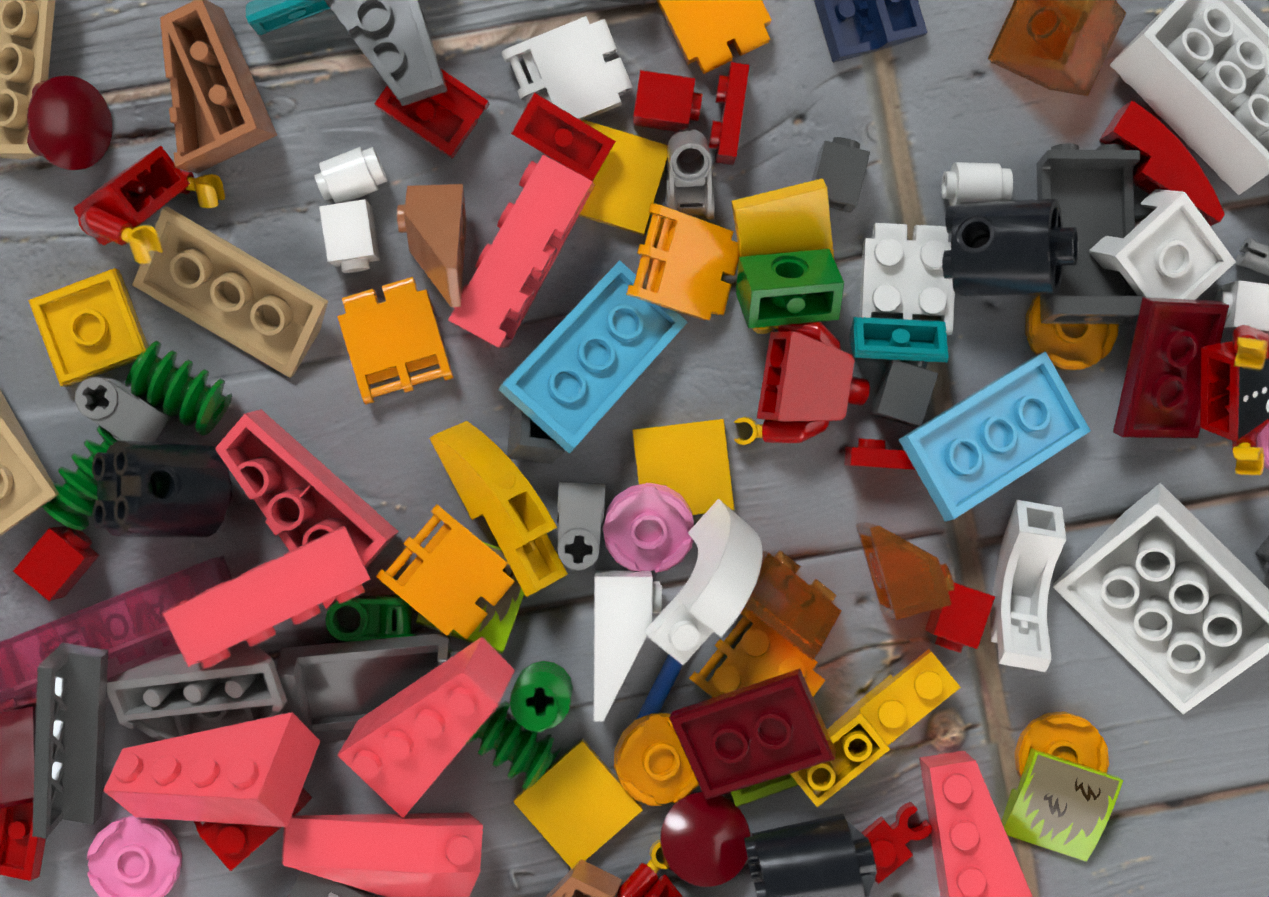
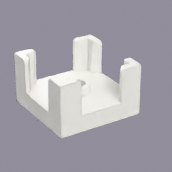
[1089,189,1236,300]

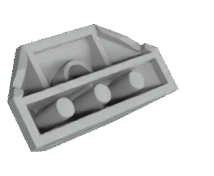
[107,642,287,741]

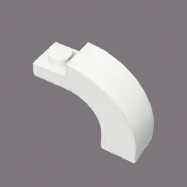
[645,499,762,665]
[991,500,1066,672]

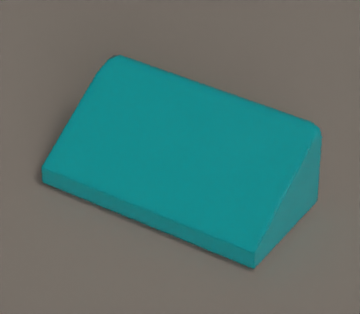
[246,0,330,35]
[849,317,949,362]

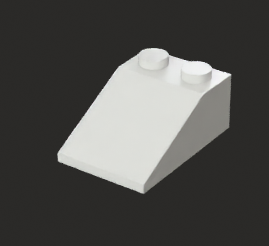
[594,570,662,721]

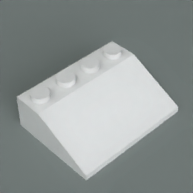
[1110,0,1269,195]
[1053,483,1269,715]

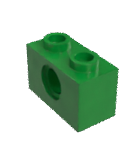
[736,249,844,328]

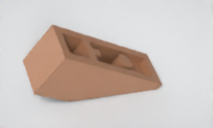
[397,184,467,307]

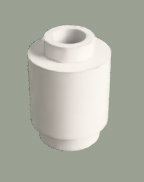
[314,147,388,204]
[941,162,1013,206]

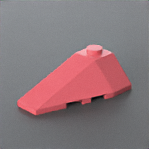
[282,812,483,897]

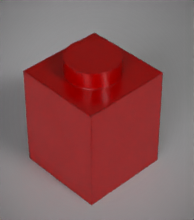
[633,70,702,132]
[13,526,100,601]
[925,578,995,653]

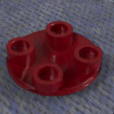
[27,75,113,170]
[660,792,751,887]

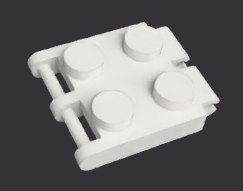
[501,16,633,121]
[859,223,955,335]

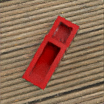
[1099,100,1225,226]

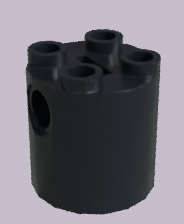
[942,199,1079,296]
[92,440,232,538]
[744,814,877,897]

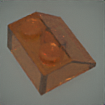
[987,0,1126,96]
[856,521,954,620]
[745,550,841,661]

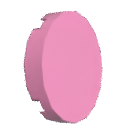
[603,483,694,573]
[87,815,182,897]

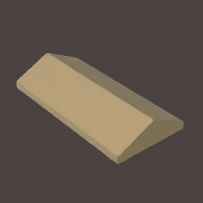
[0,0,55,160]
[132,206,328,378]

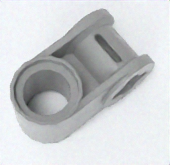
[666,128,715,220]
[75,377,171,442]
[557,481,605,571]

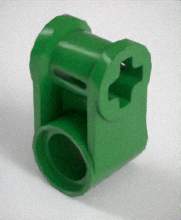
[325,594,416,641]

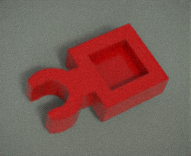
[861,802,933,884]

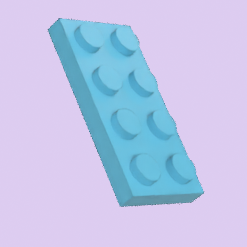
[498,260,688,453]
[899,351,1091,522]

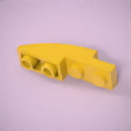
[429,421,568,597]
[790,649,961,807]

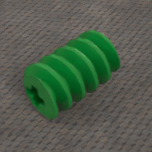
[125,340,232,436]
[42,425,118,531]
[509,661,573,732]
[465,701,562,791]

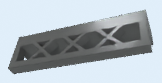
[32,642,108,839]

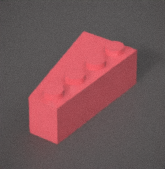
[448,155,595,348]
[215,409,399,609]
[162,526,371,669]
[337,637,515,818]
[103,712,320,827]
[919,751,1033,897]

